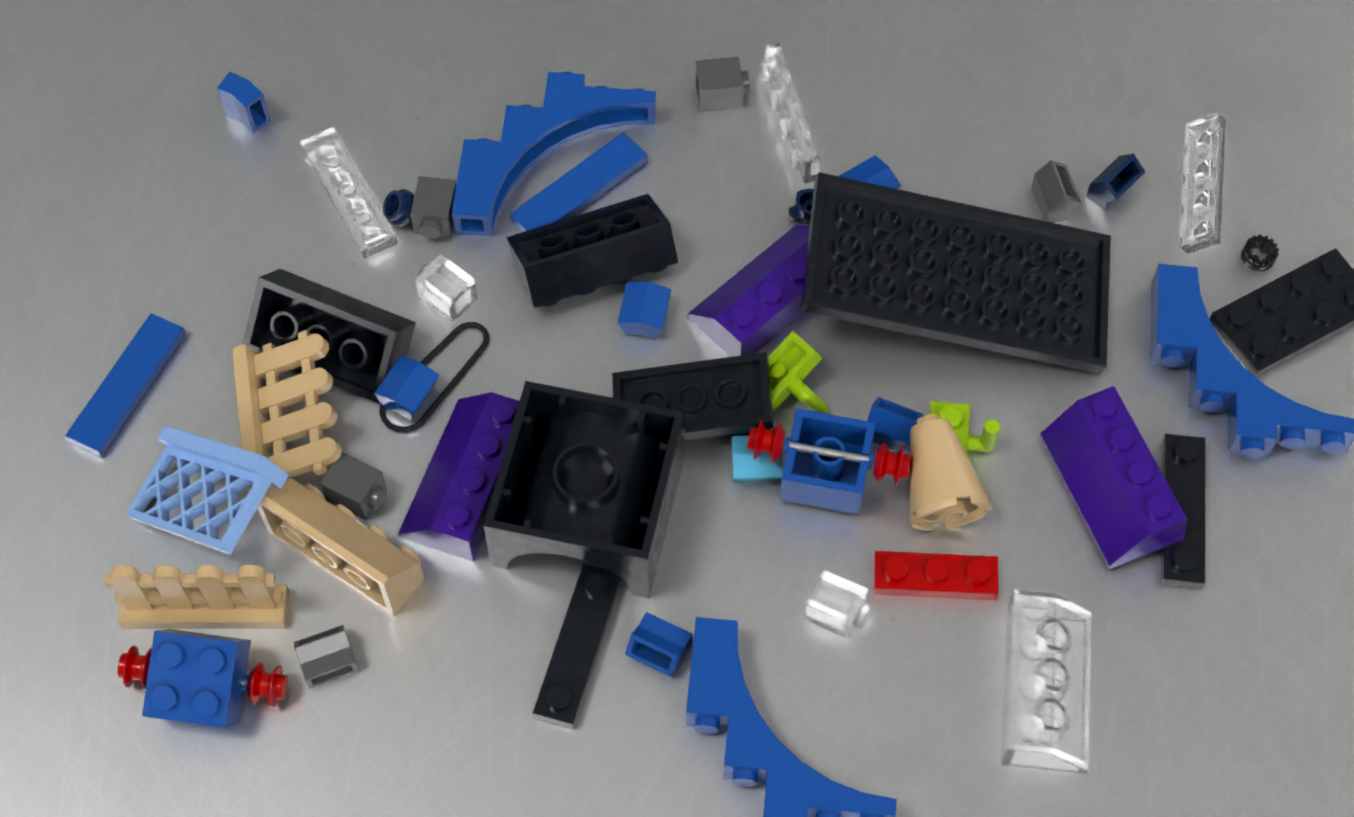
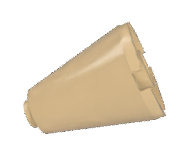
[910,414,992,531]

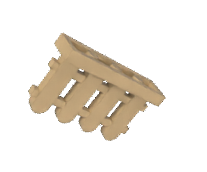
[232,330,342,490]
[104,565,289,629]

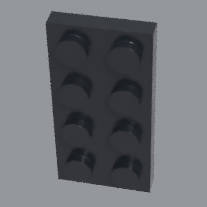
[1209,248,1354,378]
[612,352,774,440]

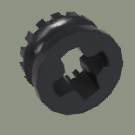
[1241,234,1279,272]

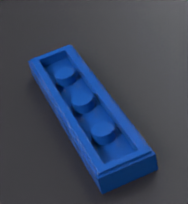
[510,132,648,232]
[65,313,186,457]

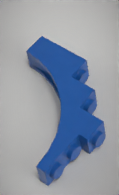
[452,72,656,237]
[1150,264,1354,459]
[686,617,897,817]

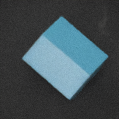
[732,436,783,482]

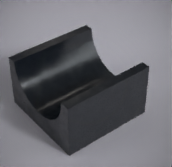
[483,381,685,599]

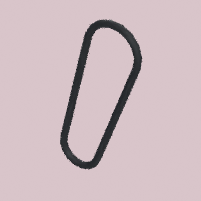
[379,322,489,433]

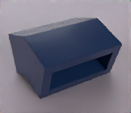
[1086,153,1145,210]

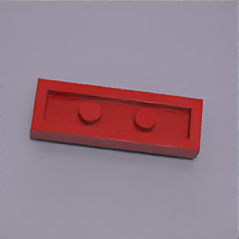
[873,551,998,600]

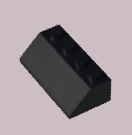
[506,194,678,308]
[243,269,416,403]

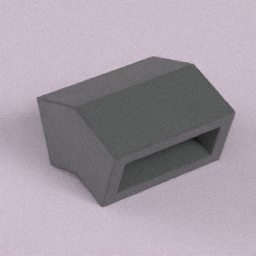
[1031,160,1081,223]
[294,625,359,689]

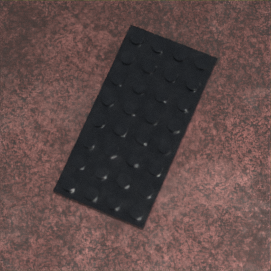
[800,172,1111,374]

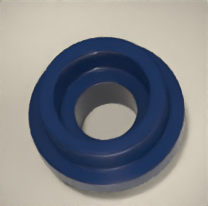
[383,189,414,227]

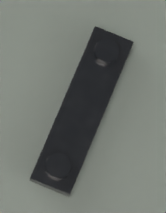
[1161,434,1205,589]
[533,564,623,729]

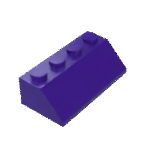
[687,225,810,357]
[1040,386,1187,570]
[398,392,519,561]

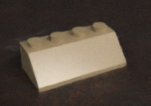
[258,479,424,616]

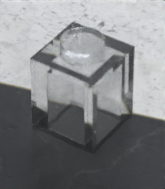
[415,254,478,323]
[804,569,871,639]

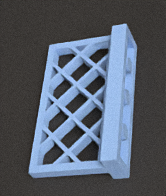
[125,425,289,555]

